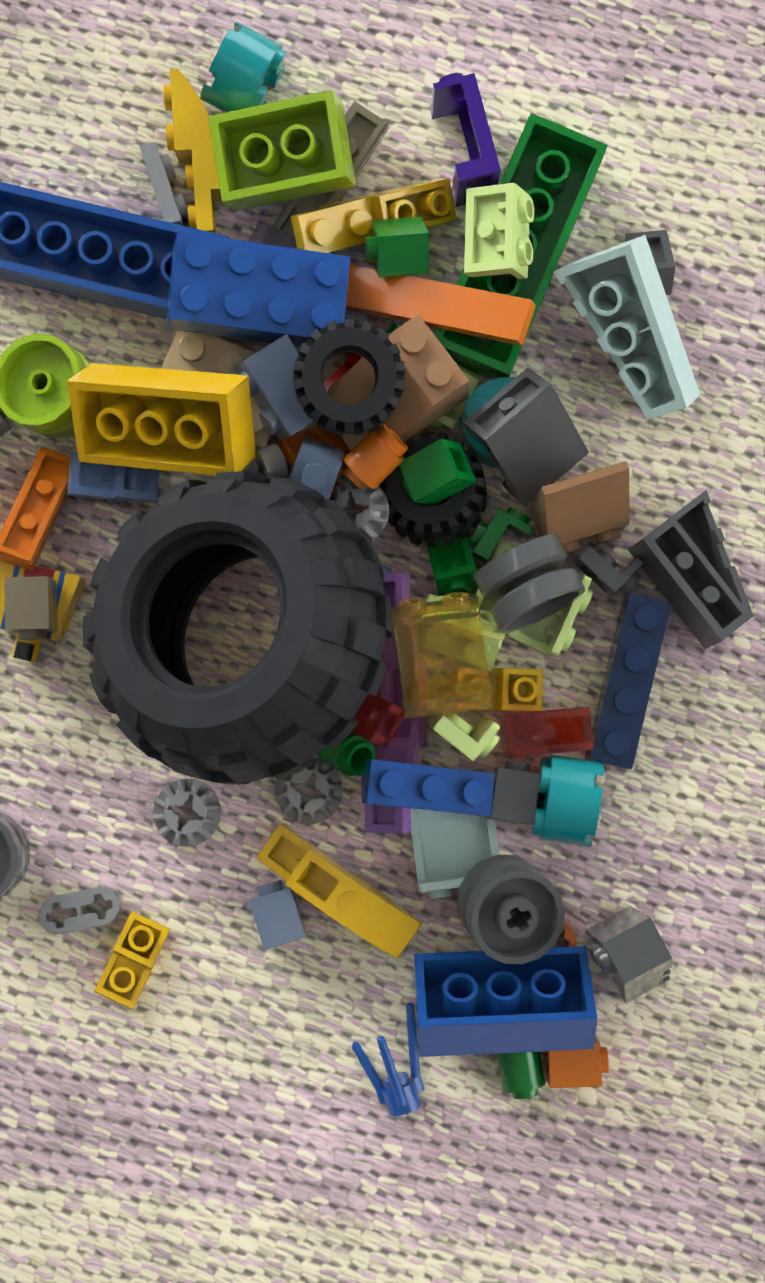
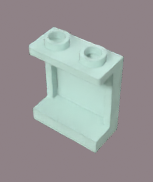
[411,808,499,899]

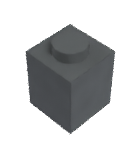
[487,761,541,825]

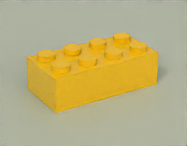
[67,363,256,476]

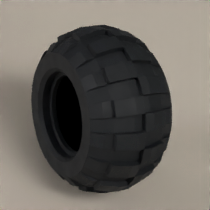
[83,471,392,785]

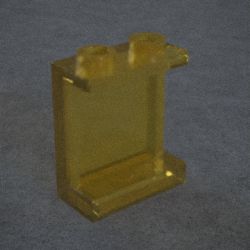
[392,592,492,719]

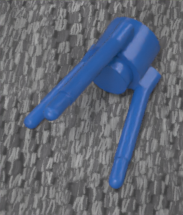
[352,1002,425,1116]

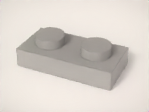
[140,142,188,226]

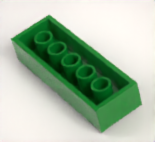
[435,112,608,380]

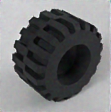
[293,319,405,436]
[379,432,487,548]

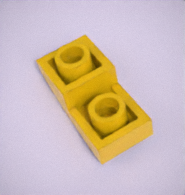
[452,667,543,712]
[94,911,170,1010]

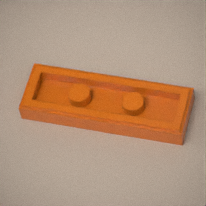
[0,446,70,571]

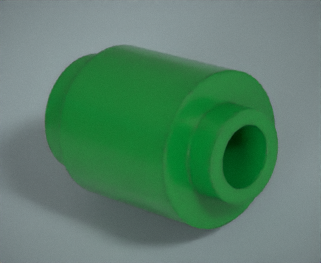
[317,730,376,776]
[496,1052,545,1099]

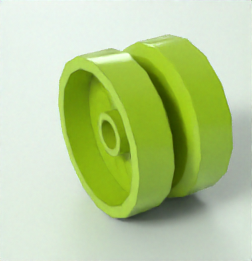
[0,333,93,438]

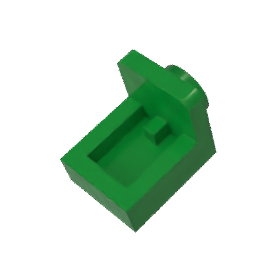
[469,507,535,564]

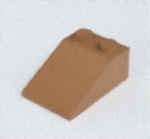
[326,314,469,451]
[530,461,630,554]

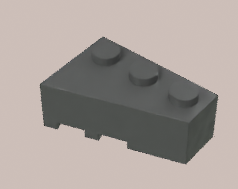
[628,490,754,649]
[585,906,672,1004]

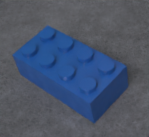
[165,231,350,347]
[414,946,597,1057]

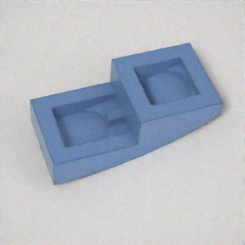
[67,452,159,502]

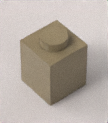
[4,576,57,640]

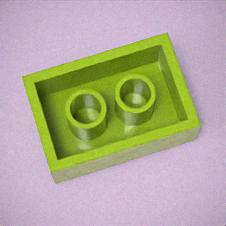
[208,90,356,211]

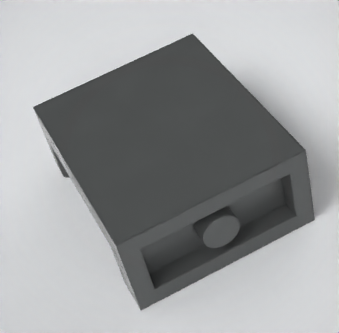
[463,368,589,506]

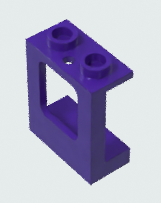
[431,73,501,207]

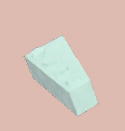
[553,235,700,419]

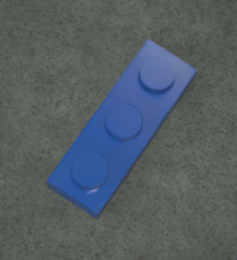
[362,759,495,817]

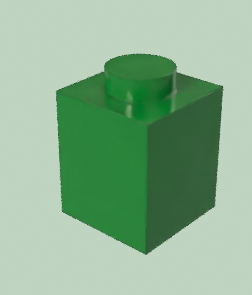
[365,217,429,277]
[399,439,476,505]

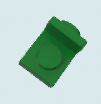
[427,534,478,600]

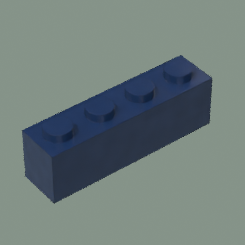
[585,593,672,769]

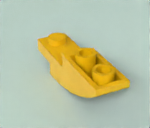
[164,68,222,234]
[290,178,457,253]
[256,823,423,959]

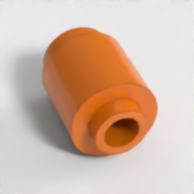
[344,424,408,489]

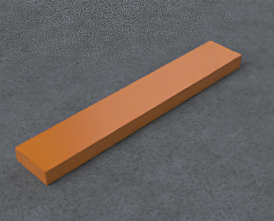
[345,264,536,346]

